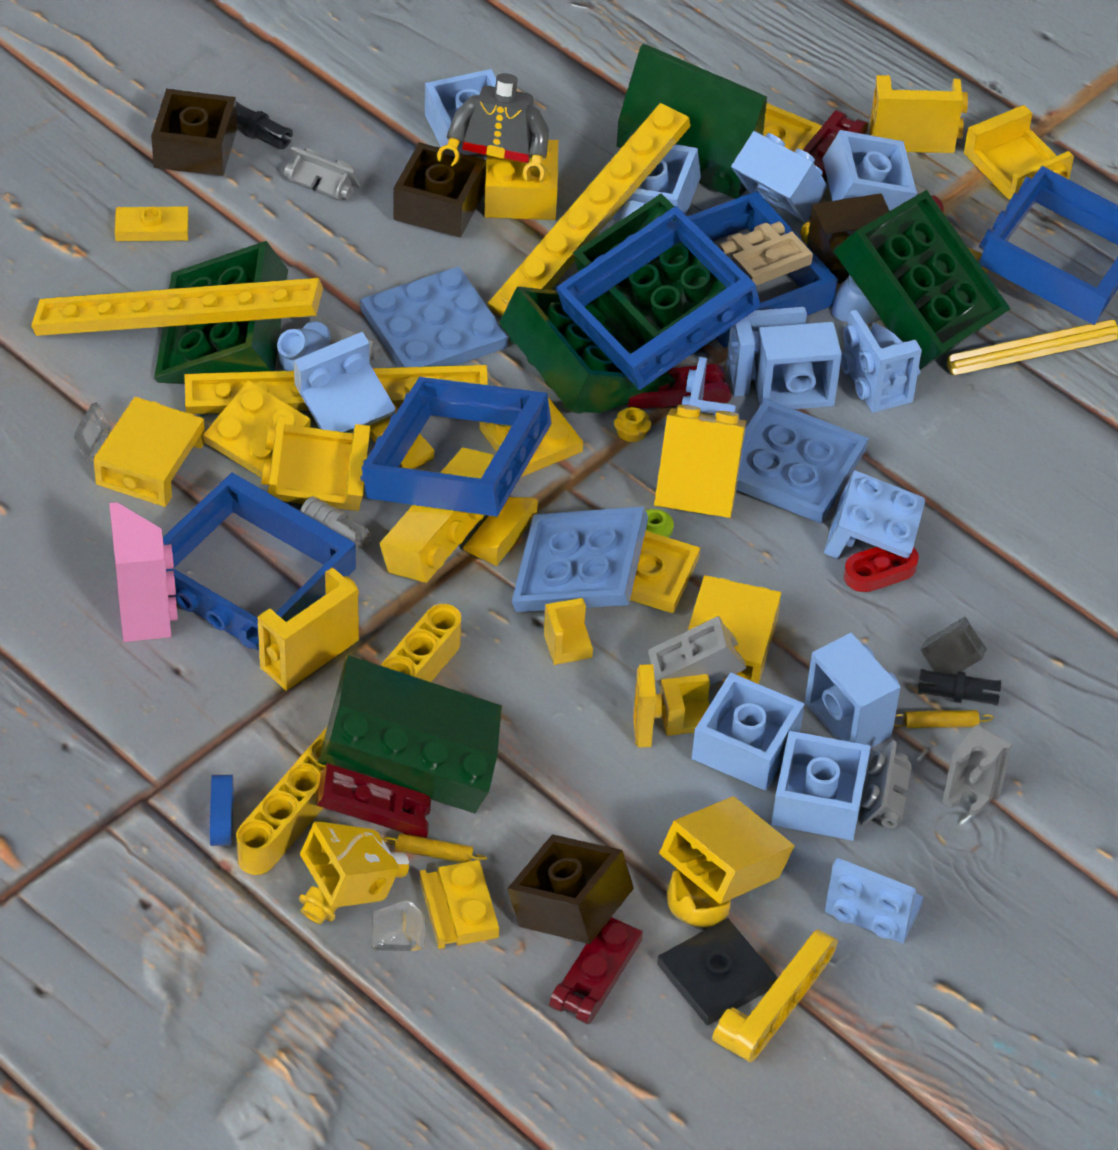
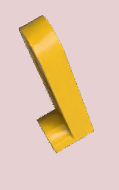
[712,929,838,1063]

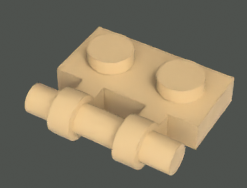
[717,221,813,286]

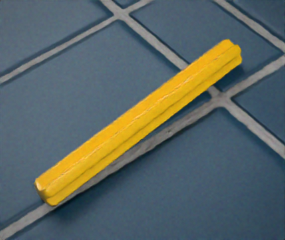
[947,319,1118,376]

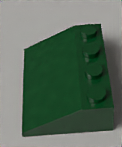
[616,43,767,199]
[833,189,1011,370]
[573,193,726,345]
[154,241,288,384]
[499,287,676,414]
[318,655,502,814]

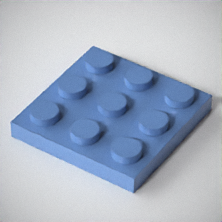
[360,266,508,368]
[736,398,869,523]
[512,506,648,612]

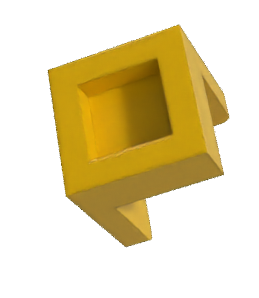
[544,598,593,665]
[660,674,710,736]

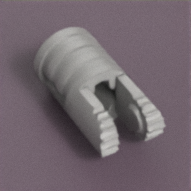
[300,496,372,548]

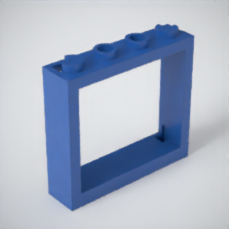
[978,166,1118,325]
[687,191,838,348]
[556,206,761,390]
[360,377,552,517]
[163,472,356,651]

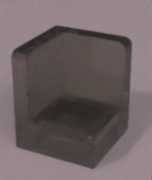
[920,616,987,675]

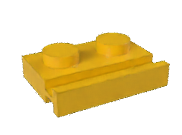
[419,860,499,949]

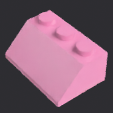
[109,502,178,642]

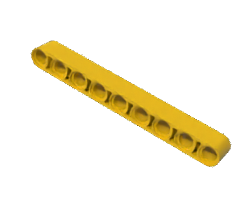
[236,604,461,875]

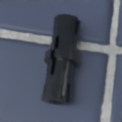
[236,101,293,150]
[917,669,1001,706]

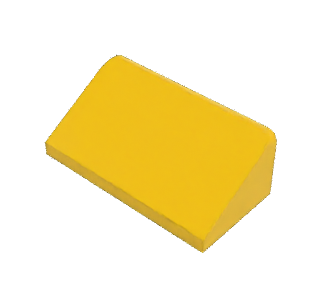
[463,497,538,566]

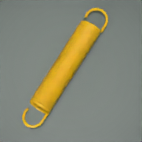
[894,710,994,729]
[382,833,488,863]

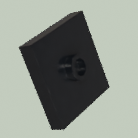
[657,918,778,1025]

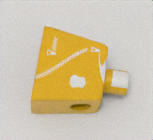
[300,822,409,907]

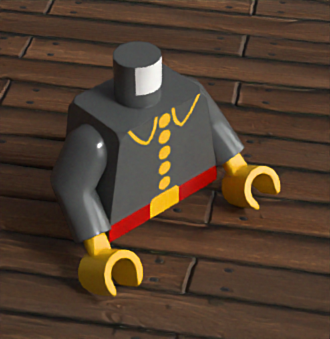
[437,73,549,182]

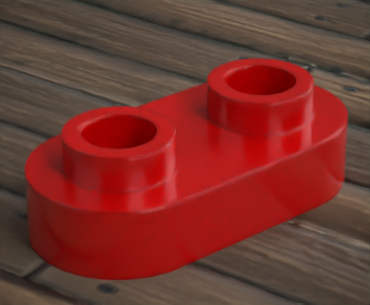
[843,547,919,592]

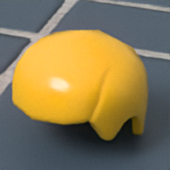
[667,869,731,927]

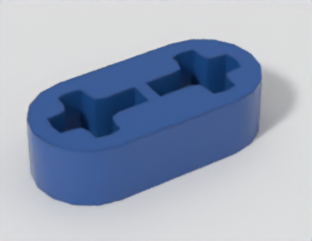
[210,774,234,846]

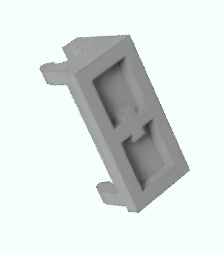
[648,616,746,686]
[942,724,1012,816]

